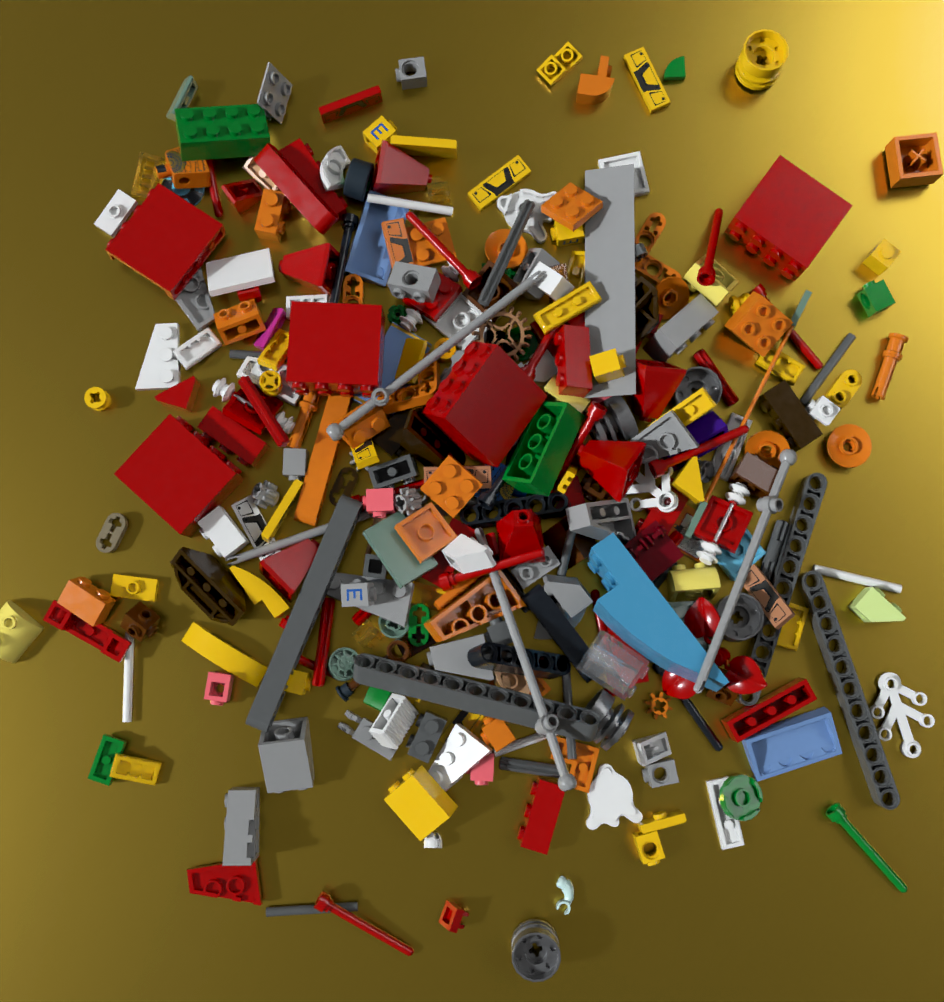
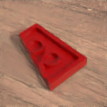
[187,859,263,906]

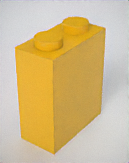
[384,765,458,841]

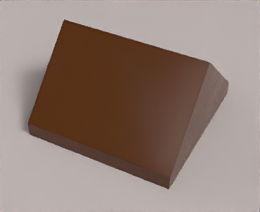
[462,260,518,323]
[542,517,597,570]

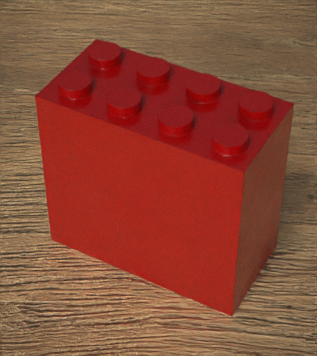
[725,155,853,281]
[286,301,386,398]
[421,341,547,468]
[114,414,244,538]

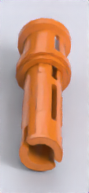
[870,333,909,400]
[287,392,320,449]

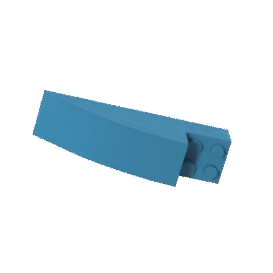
[587,532,729,692]

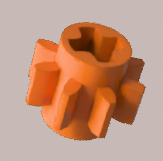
[644,691,673,720]

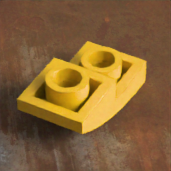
[536,41,583,86]

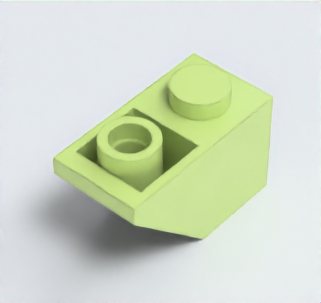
[848,587,906,622]

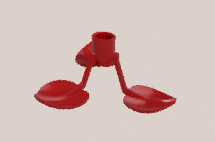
[662,597,768,699]

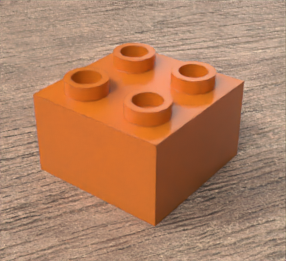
[885,132,943,188]
[724,291,793,357]

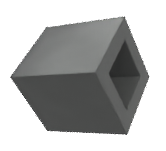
[363,554,387,579]

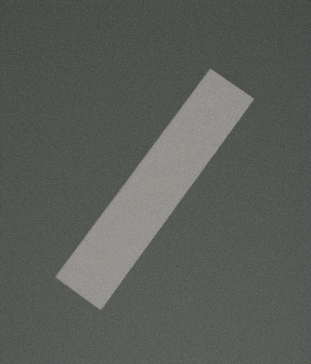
[585,164,636,398]

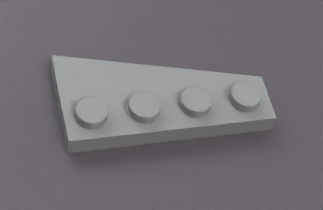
[326,573,415,628]

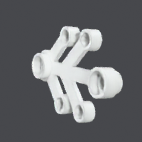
[624,462,679,513]
[869,672,935,758]

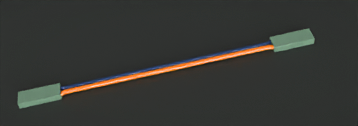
[684,290,812,539]

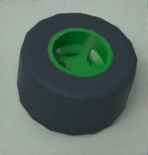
[343,158,374,202]

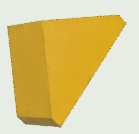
[671,456,705,504]

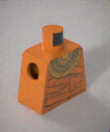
[155,147,211,189]

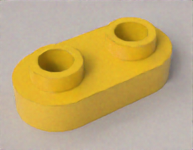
[825,369,862,409]

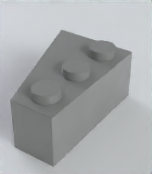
[642,293,719,362]
[565,498,636,545]
[222,787,260,866]

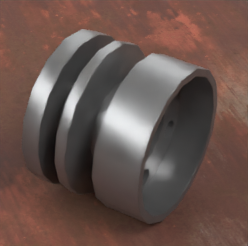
[672,366,722,418]
[583,396,638,441]
[714,593,764,642]
[585,689,634,751]
[511,919,561,982]

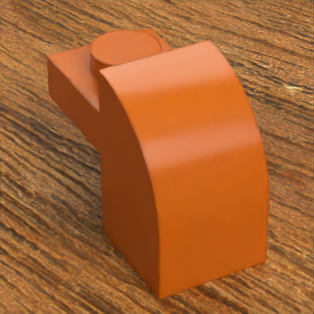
[576,55,615,105]

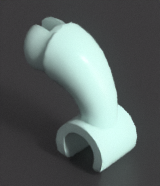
[556,876,574,915]

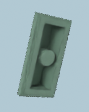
[166,75,198,121]

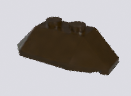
[635,276,659,346]
[400,405,466,466]
[170,547,246,626]

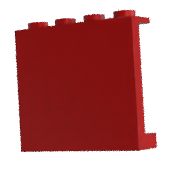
[105,183,226,301]

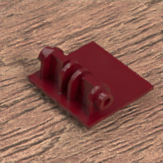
[624,520,684,581]

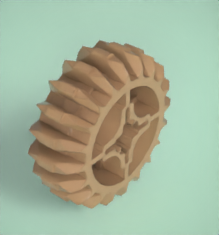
[472,306,532,361]

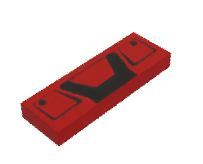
[318,85,383,124]

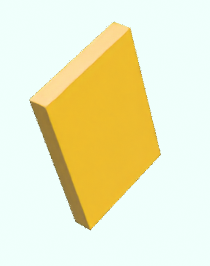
[390,135,458,159]

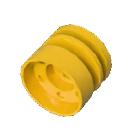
[735,29,789,90]

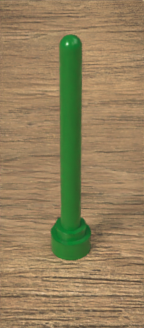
[825,803,908,893]

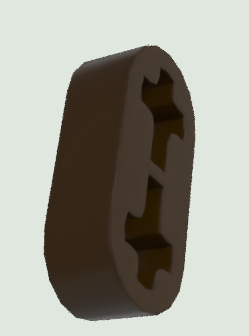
[329,467,359,507]

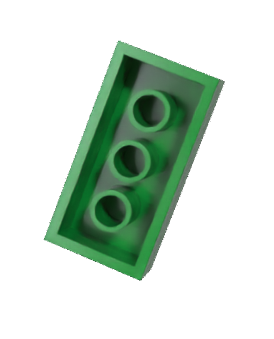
[175,104,270,161]
[502,401,585,496]

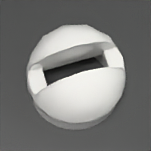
[424,832,442,848]

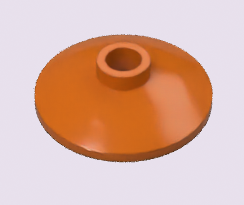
[485,229,528,269]
[655,276,690,319]
[827,424,872,468]
[745,430,790,469]

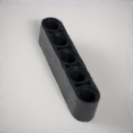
[460,492,571,529]
[521,584,605,684]
[467,642,571,680]

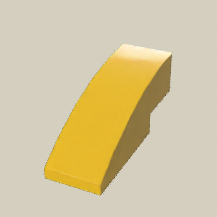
[230,566,293,618]

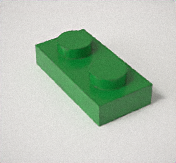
[87,734,127,786]

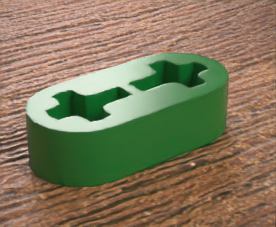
[408,603,431,647]

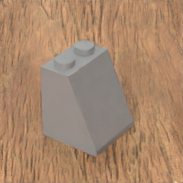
[427,634,494,680]
[258,717,315,793]

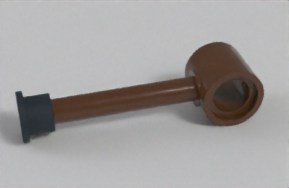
[336,637,413,702]

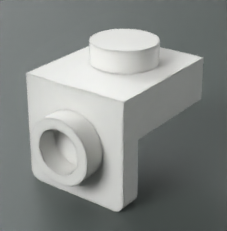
[805,396,840,426]

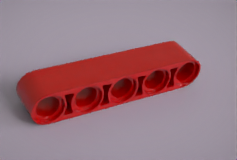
[254,143,339,235]

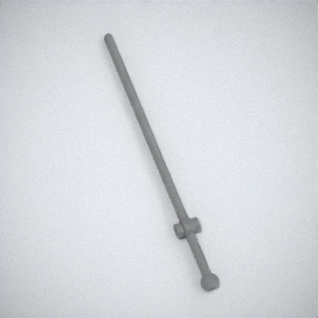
[326,271,544,441]
[693,449,797,694]
[226,488,429,566]
[475,527,577,792]

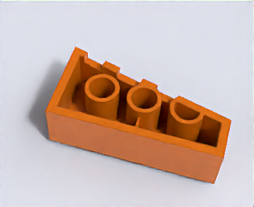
[423,570,526,643]

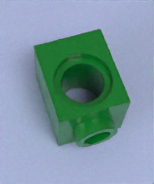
[857,279,896,317]

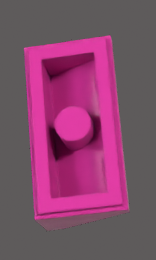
[254,308,286,351]

